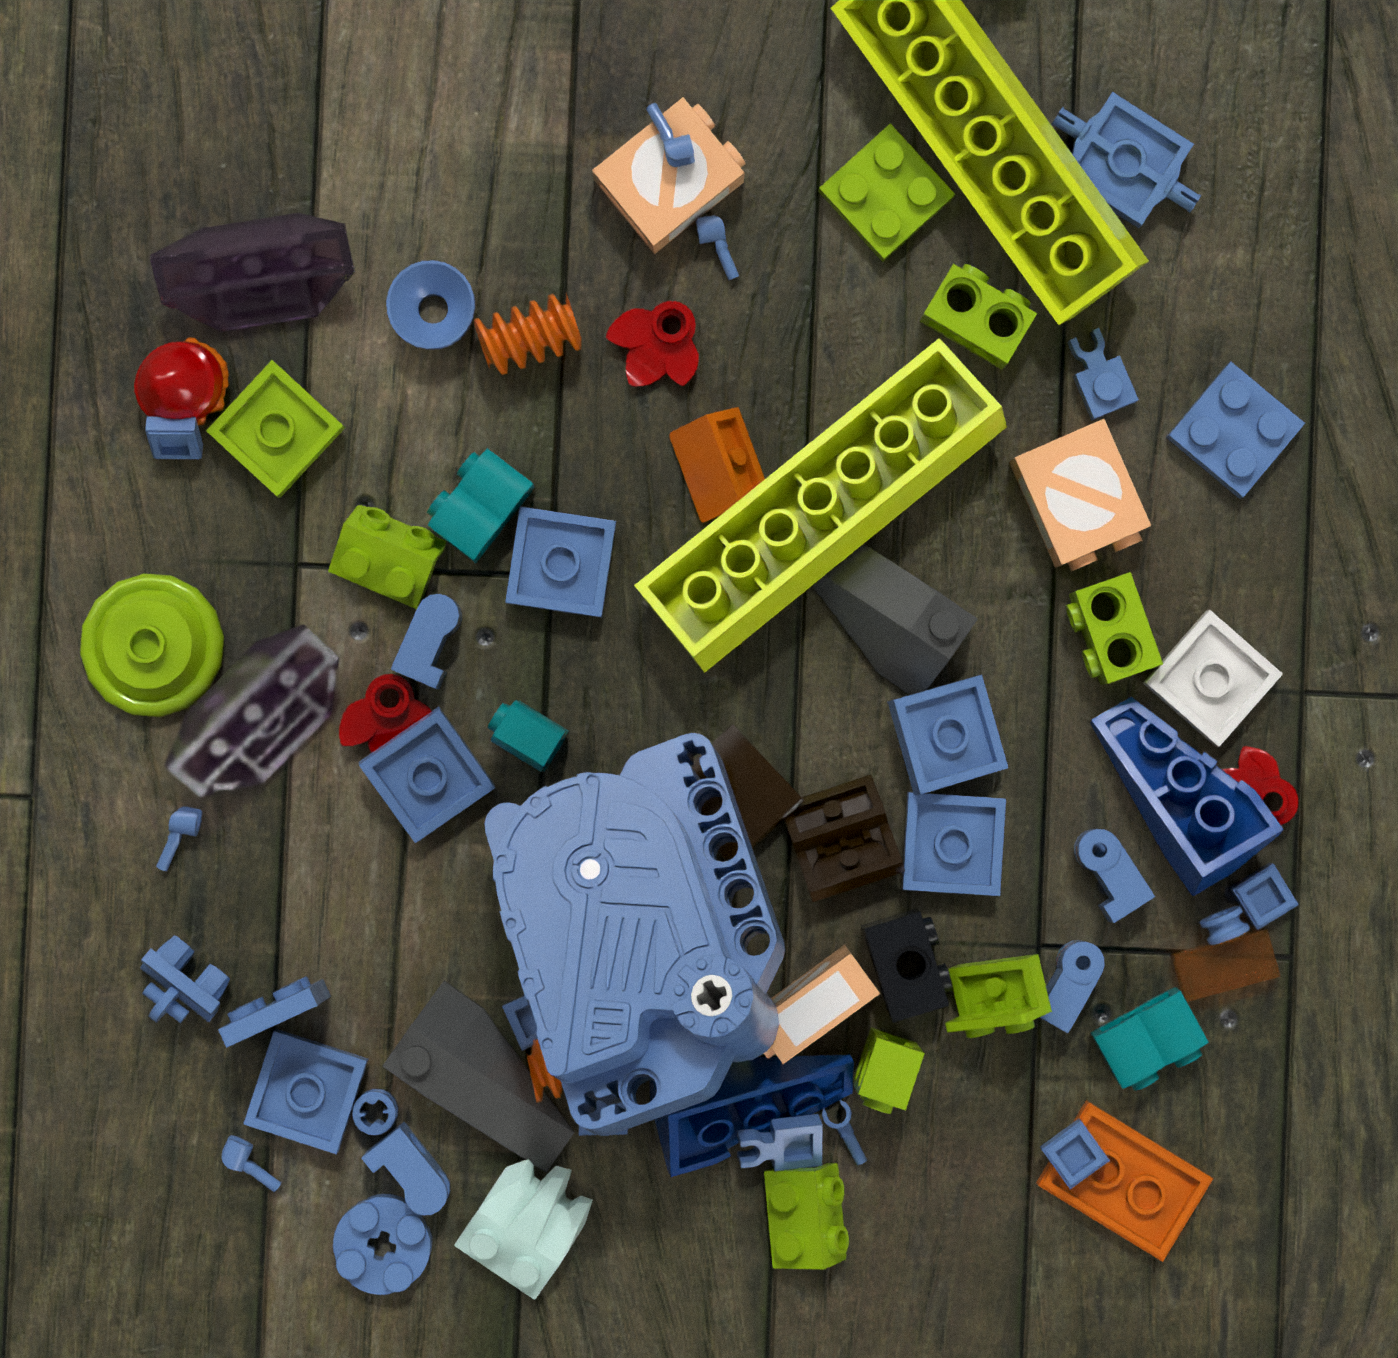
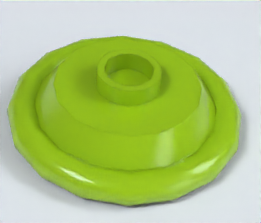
[80,573,224,717]

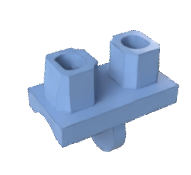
[140,936,230,1023]

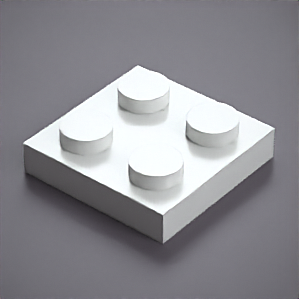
[1143,610,1283,747]

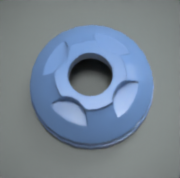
[386,260,476,350]

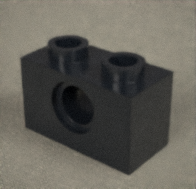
[861,908,954,1023]

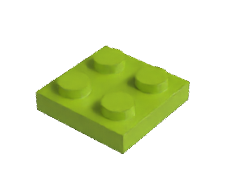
[818,123,955,262]
[206,360,346,498]

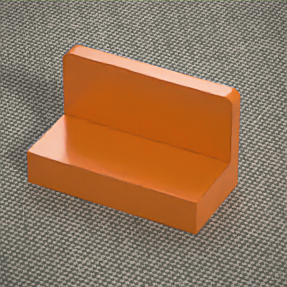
[669,407,765,523]

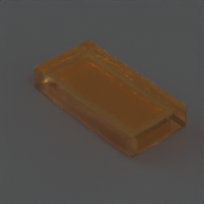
[1171,928,1280,1002]

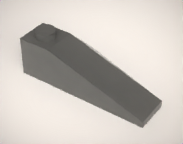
[812,544,977,695]
[382,980,575,1172]

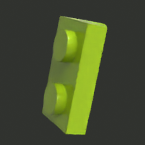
[328,505,446,609]
[945,954,1052,1038]
[764,1163,849,1270]

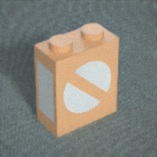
[592,97,746,254]
[1009,419,1151,572]
[763,945,880,1064]

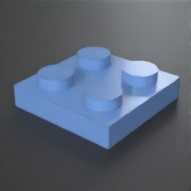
[1166,361,1305,499]
[505,507,617,618]
[887,675,1008,795]
[359,707,495,843]
[901,792,1006,896]
[218,976,331,1048]
[244,1029,369,1154]

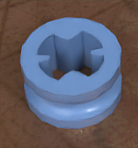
[1199,906,1250,945]
[352,1089,398,1135]

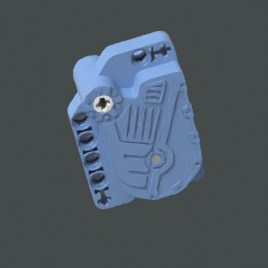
[484,733,785,1136]

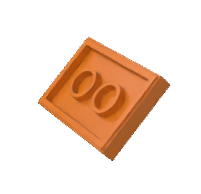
[1036,1100,1213,1262]

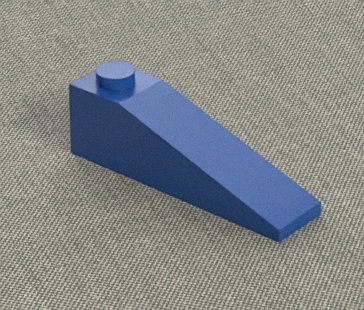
[1090,697,1284,896]
[649,1055,854,1177]

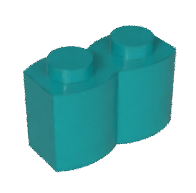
[427,448,535,563]
[487,700,569,772]
[1090,987,1209,1091]

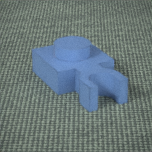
[1067,328,1139,421]
[737,1114,823,1171]

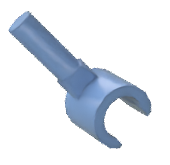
[646,103,695,167]
[696,215,739,281]
[156,806,202,871]
[822,1100,867,1165]
[222,1135,281,1192]

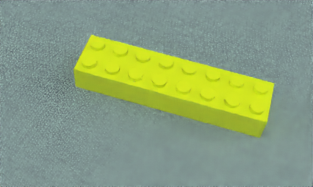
[831,0,1149,325]
[634,338,1007,673]

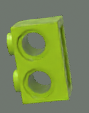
[920,264,1037,370]
[1066,572,1163,685]
[853,1027,925,1114]

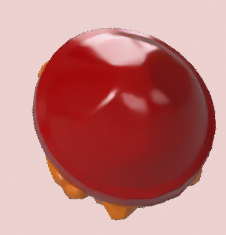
[134,337,229,425]

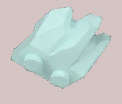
[454,1159,593,1300]

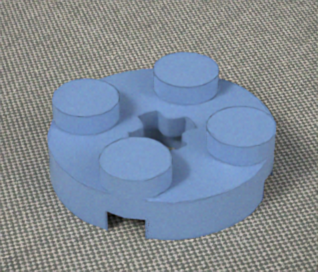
[333,1194,432,1295]

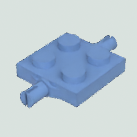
[1051,92,1201,228]

